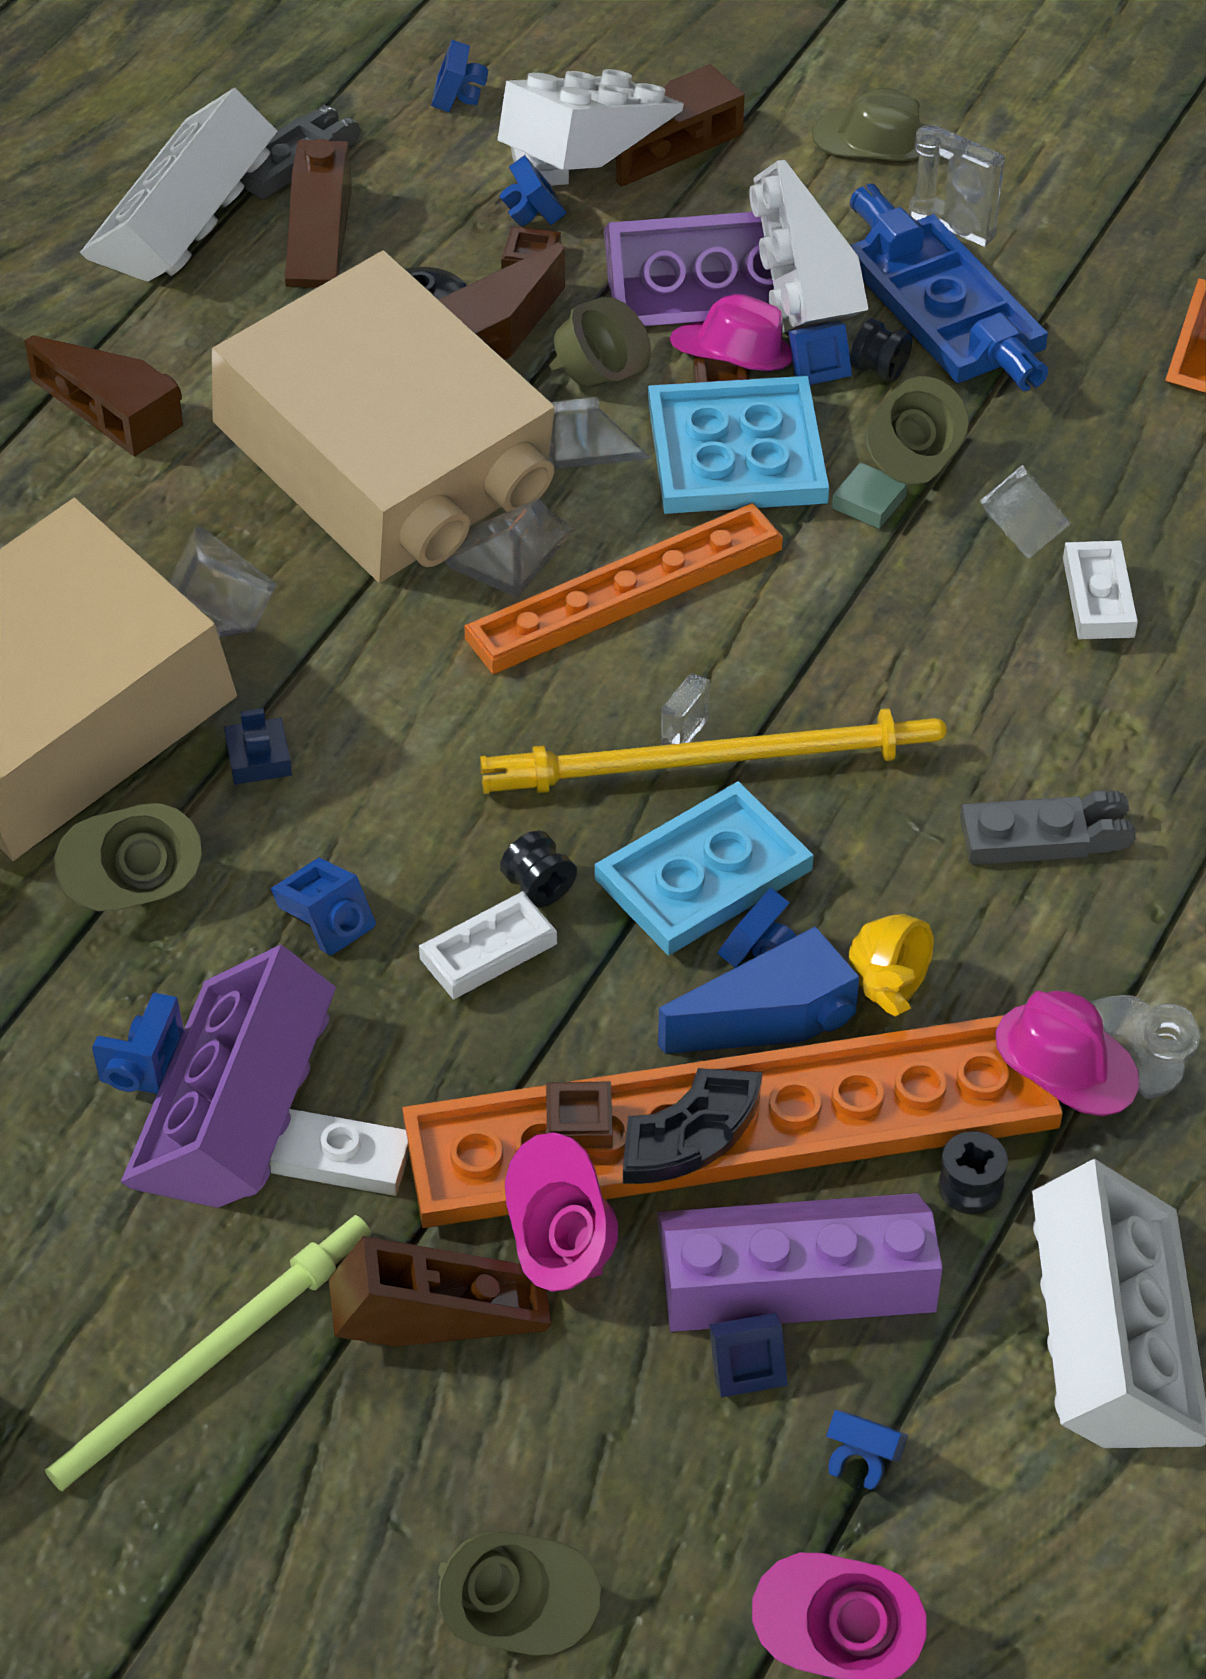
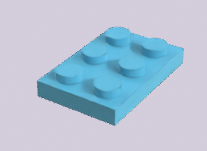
[595,781,814,956]

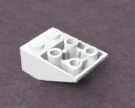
[497,69,684,170]
[749,160,868,333]

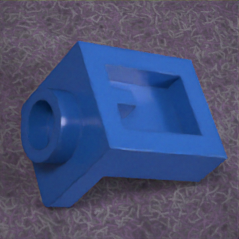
[271,857,376,955]
[92,992,184,1094]

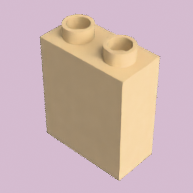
[212,250,555,583]
[0,497,237,861]

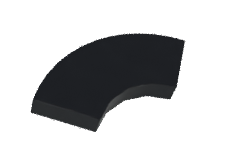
[623,1068,762,1184]

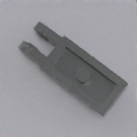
[240,105,361,200]
[960,790,1136,865]

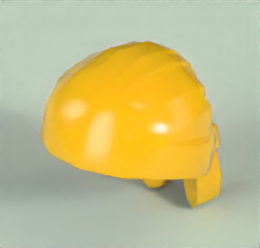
[848,914,934,1016]

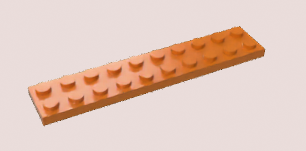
[402,1015,1063,1228]

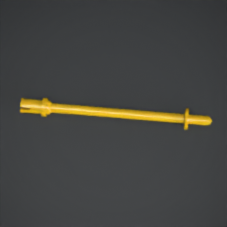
[480,708,947,794]

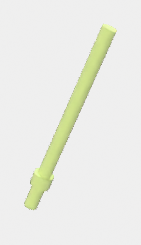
[45,1215,371,1491]

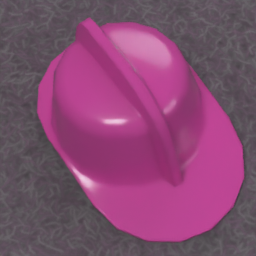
[670,294,792,371]
[995,991,1139,1116]
[505,1132,618,1292]
[752,1552,927,1679]

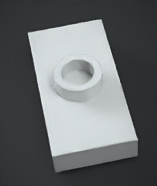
[419,891,557,1000]
[269,1109,409,1196]

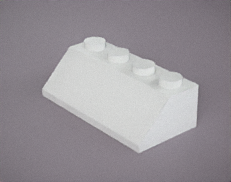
[80,87,278,282]
[1032,1159,1206,1448]

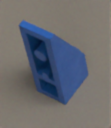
[658,926,859,1054]

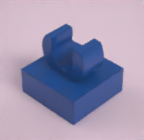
[431,40,489,112]
[499,155,567,227]
[789,321,852,385]
[717,887,797,968]
[826,1410,909,1490]

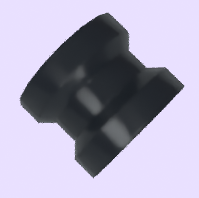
[850,318,913,383]
[500,830,577,908]
[938,1131,1008,1215]

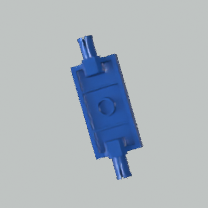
[850,184,1048,391]

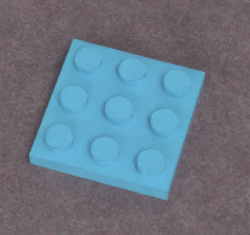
[648,376,829,514]

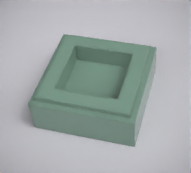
[832,462,908,529]

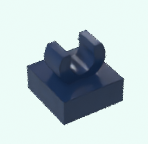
[224,708,292,785]
[709,1313,788,1398]

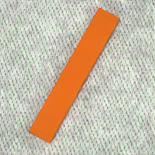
[464,503,783,675]

